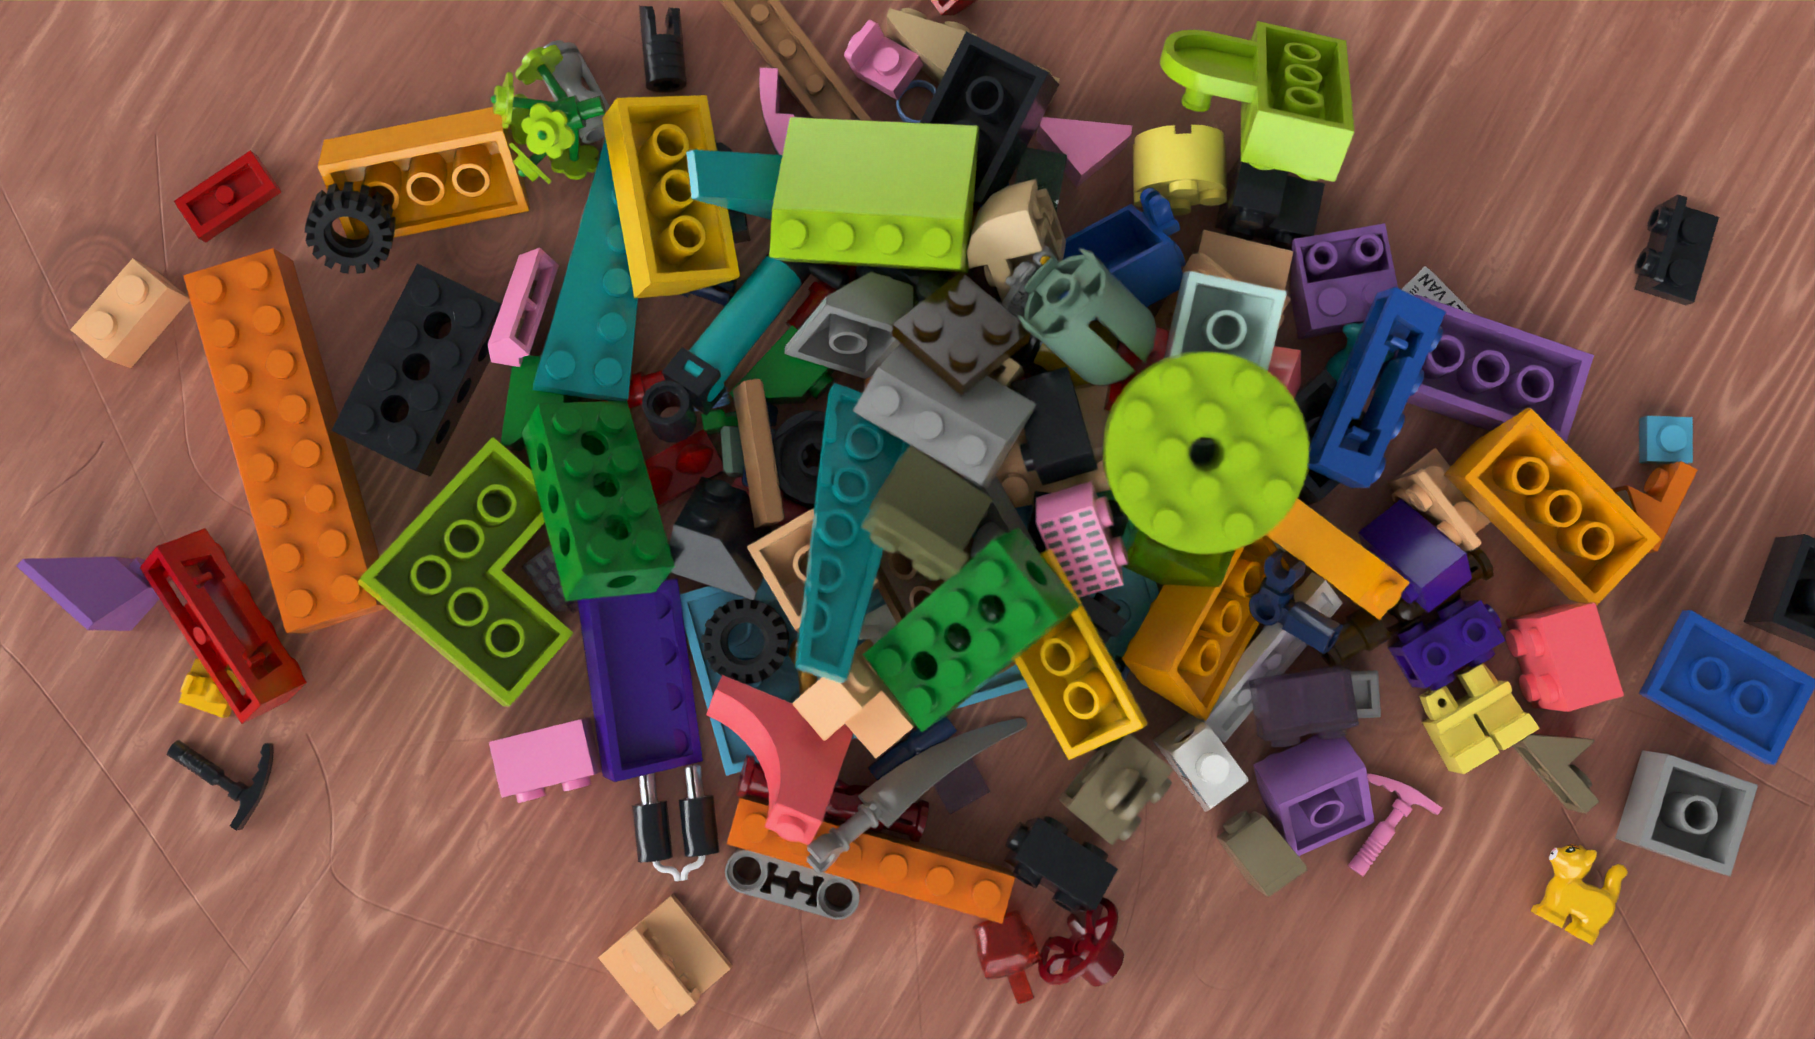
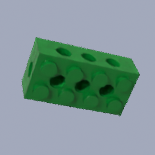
[522,401,675,601]
[863,527,1081,732]

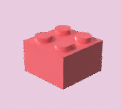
[1505,602,1624,712]

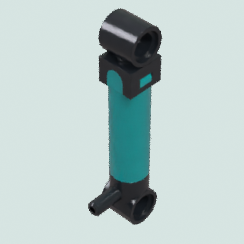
[642,251,849,443]

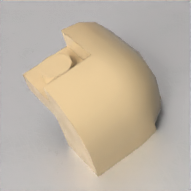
[967,179,1066,302]

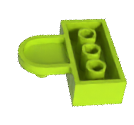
[1160,21,1355,182]

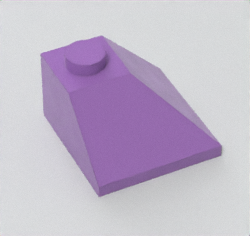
[17,557,159,631]

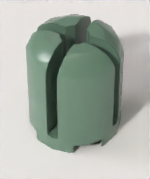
[1019,249,1156,386]

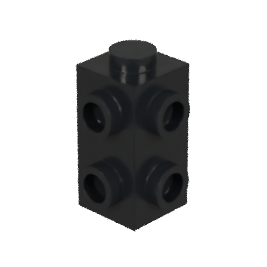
[1004,816,1118,914]

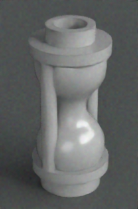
[543,40,610,143]

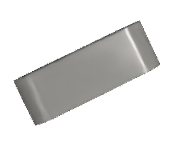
[725,848,861,920]

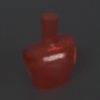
[973,910,1042,1004]

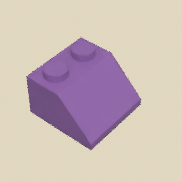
[1253,727,1375,856]

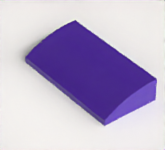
[577,578,703,782]

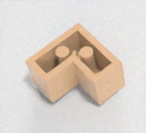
[792,639,916,759]

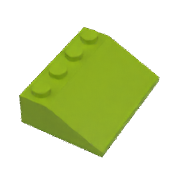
[769,117,979,273]

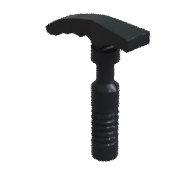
[167,740,274,830]

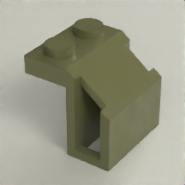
[861,445,993,581]

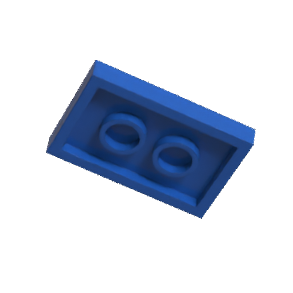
[1638,610,1815,765]

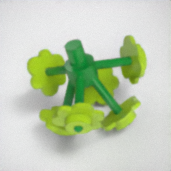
[490,45,606,184]

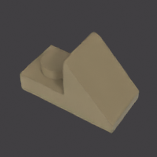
[1512,734,1600,814]

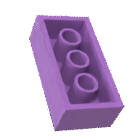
[1372,294,1594,443]

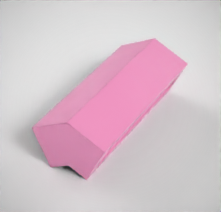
[488,248,559,367]

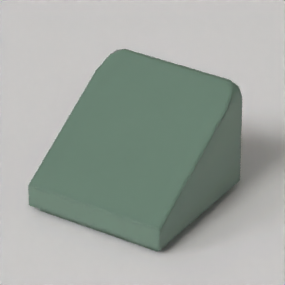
[721,426,745,478]

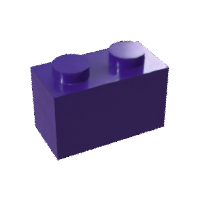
[1358,499,1472,613]

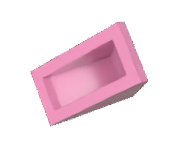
[1036,117,1132,187]

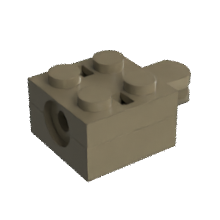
[1058,733,1174,845]

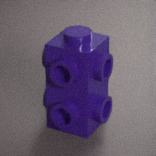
[1388,597,1506,691]

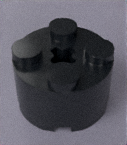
[772,411,826,508]

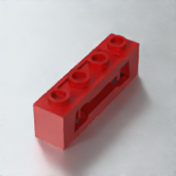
[140,528,307,724]

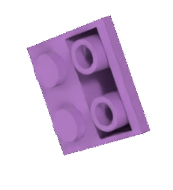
[1290,223,1398,339]

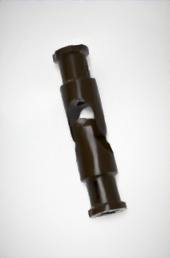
[1318,546,1494,672]

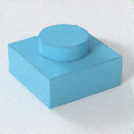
[1639,416,1693,464]

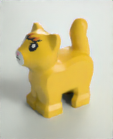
[1531,844,1628,945]

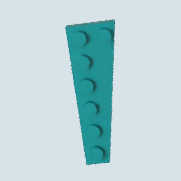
[533,138,638,401]
[795,383,911,684]

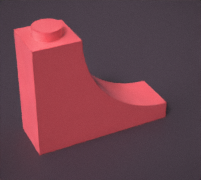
[706,675,853,845]

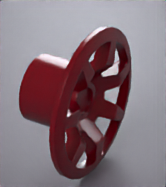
[1038,897,1124,987]

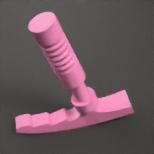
[1348,774,1443,877]

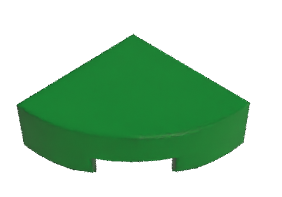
[701,409,739,435]

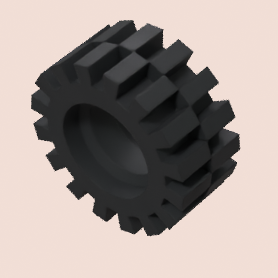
[304,182,396,274]
[701,598,790,684]

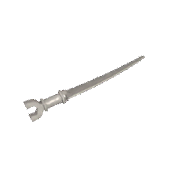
[807,718,1027,875]

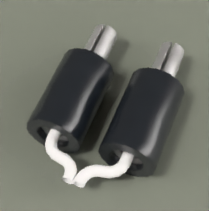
[632,764,719,881]

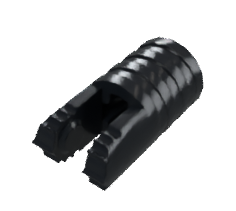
[639,6,687,93]

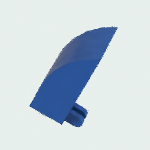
[1059,188,1186,320]

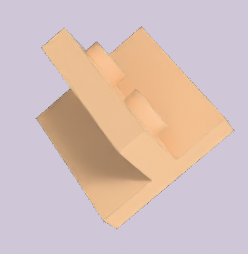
[598,894,732,1031]

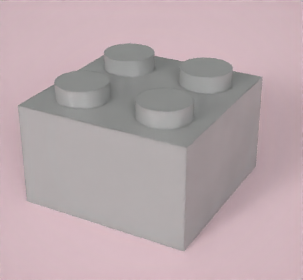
[1615,750,1758,877]

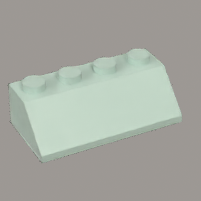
[1164,271,1287,464]

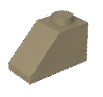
[1217,811,1308,897]

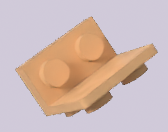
[1388,448,1491,551]

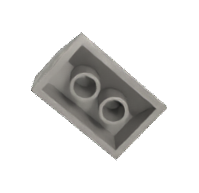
[853,343,1036,489]

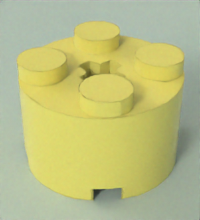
[1132,125,1227,216]

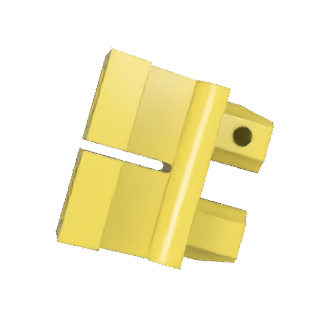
[1419,663,1540,774]

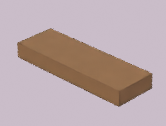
[733,379,784,528]

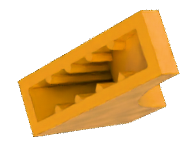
[1265,498,1410,620]

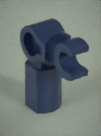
[1249,548,1343,654]

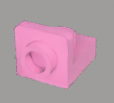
[844,20,923,101]

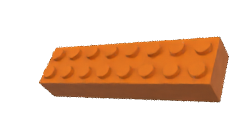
[183,248,386,634]

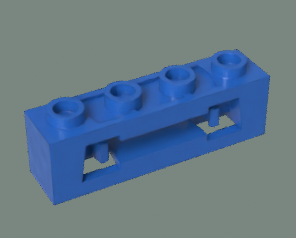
[1307,287,1446,488]

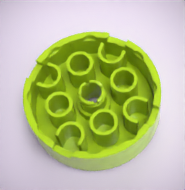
[1102,351,1309,554]

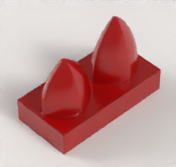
[645,429,724,508]

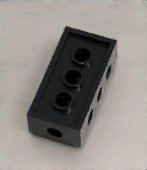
[332,263,502,477]

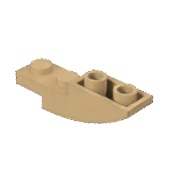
[887,8,1060,110]

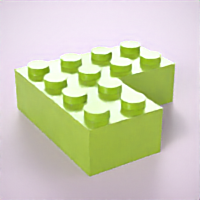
[357,437,574,707]

